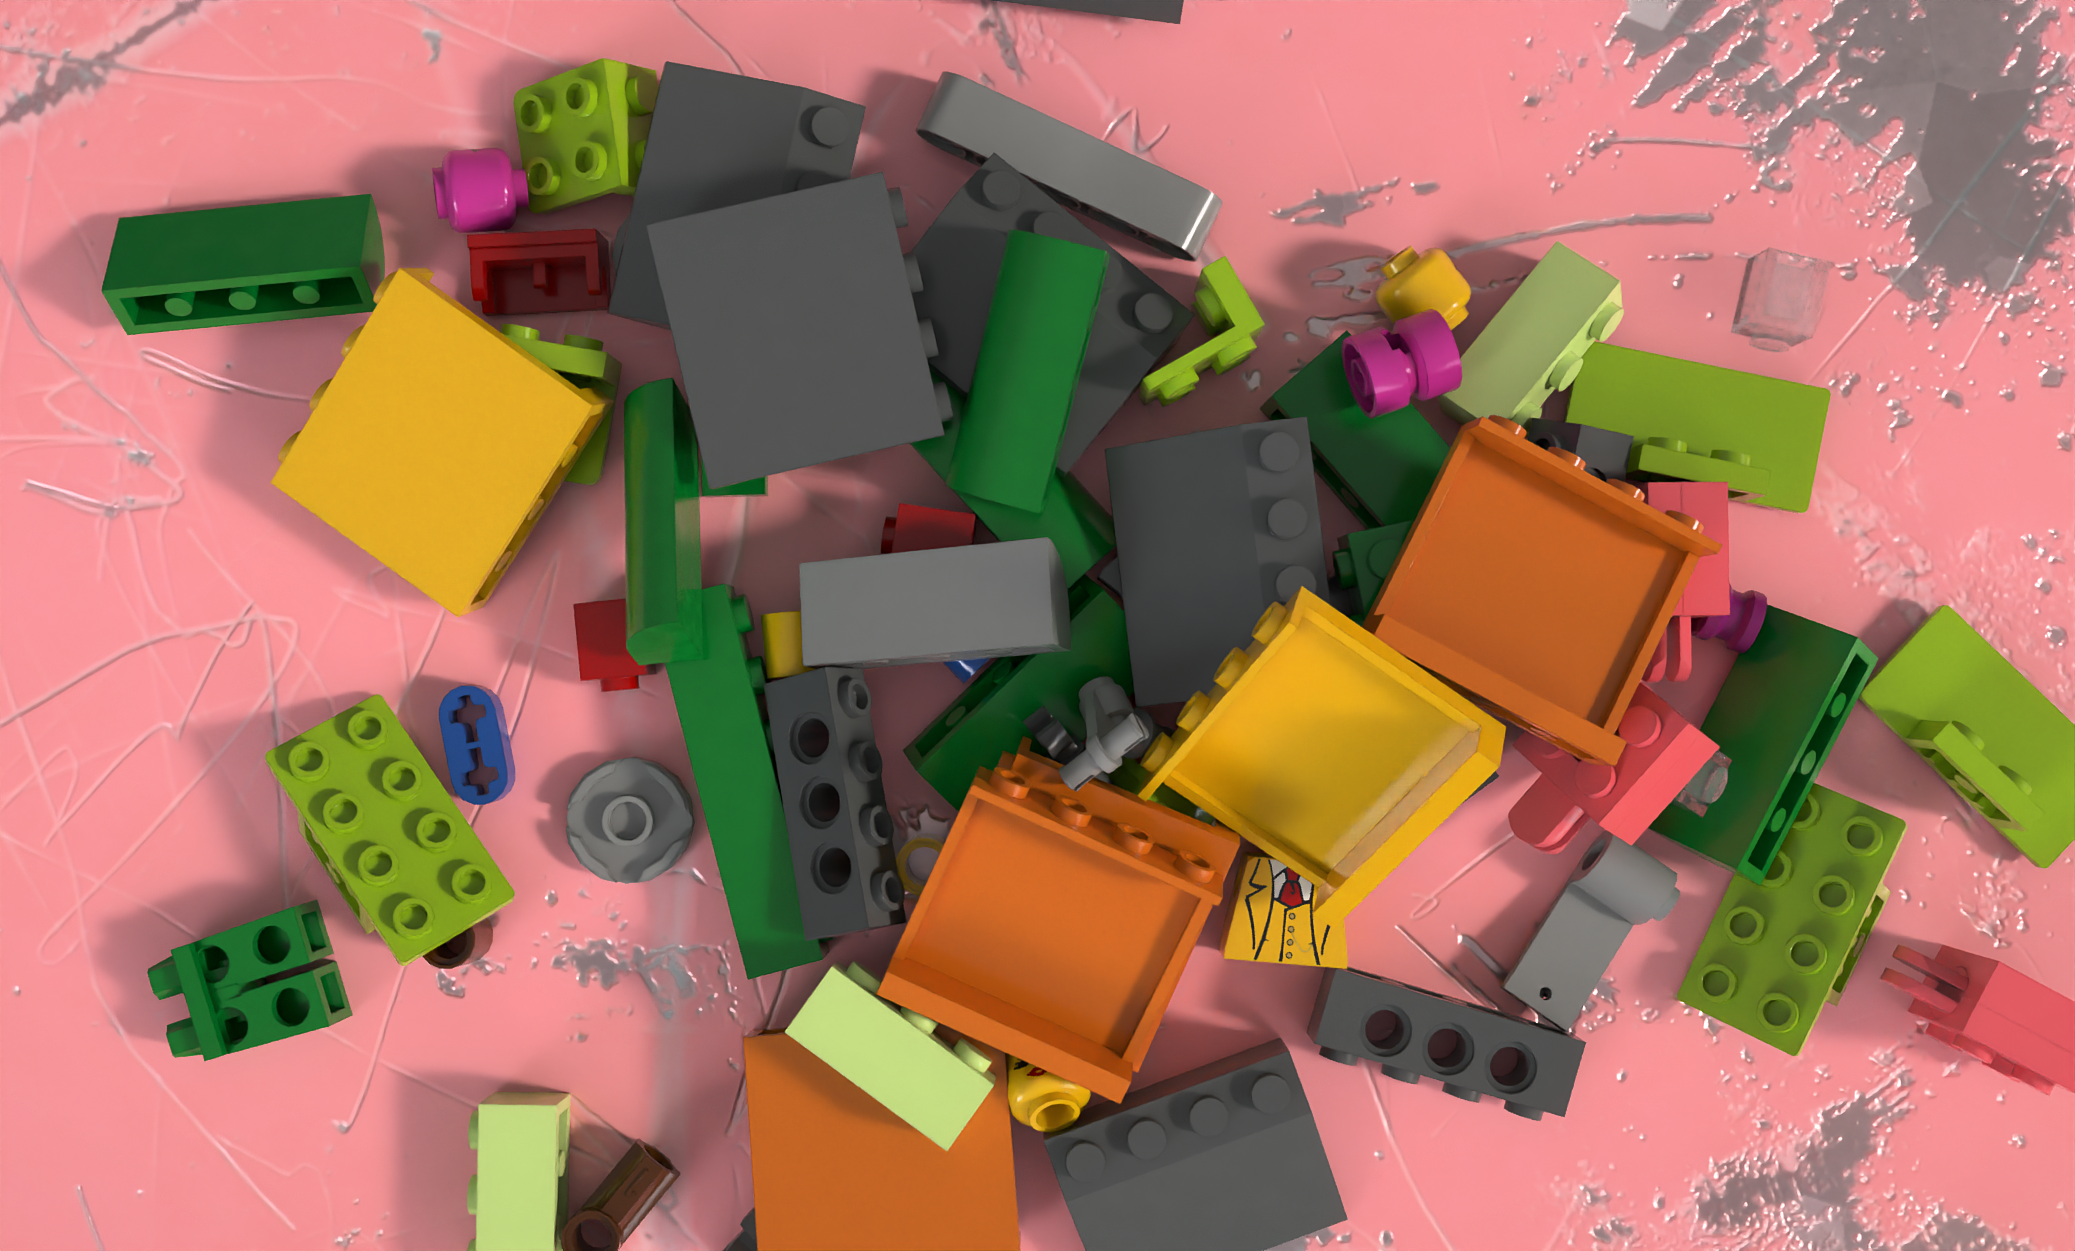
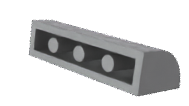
[799,537,1071,669]

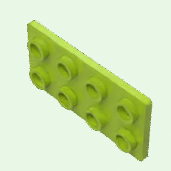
[1563,341,1831,514]
[1858,605,2075,869]
[265,694,515,966]
[1677,783,1908,1057]

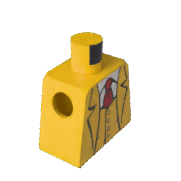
[1218,851,1348,969]

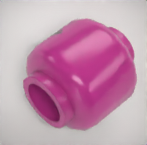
[432,148,529,234]

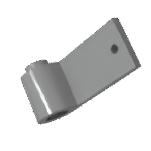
[1500,830,1680,1032]

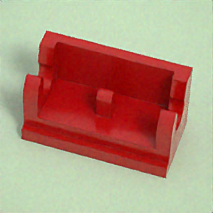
[467,228,611,316]

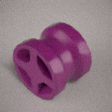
[1691,583,1767,653]

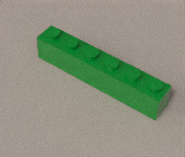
[665,583,836,980]

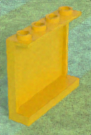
[270,268,614,617]
[1138,586,1506,928]

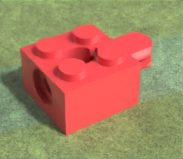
[1635,482,1730,682]
[1508,681,1720,854]
[1880,944,2075,1096]

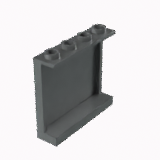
[646,172,954,489]

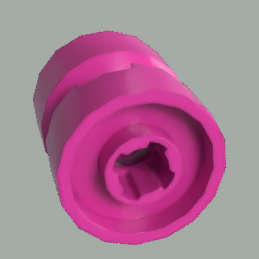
[1341,309,1462,419]

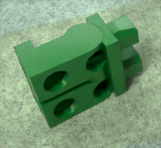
[147,899,353,1062]

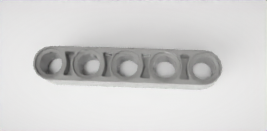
[915,71,1223,262]

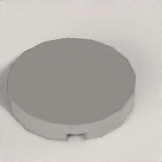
[566,757,695,884]

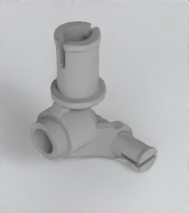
[1059,677,1176,792]

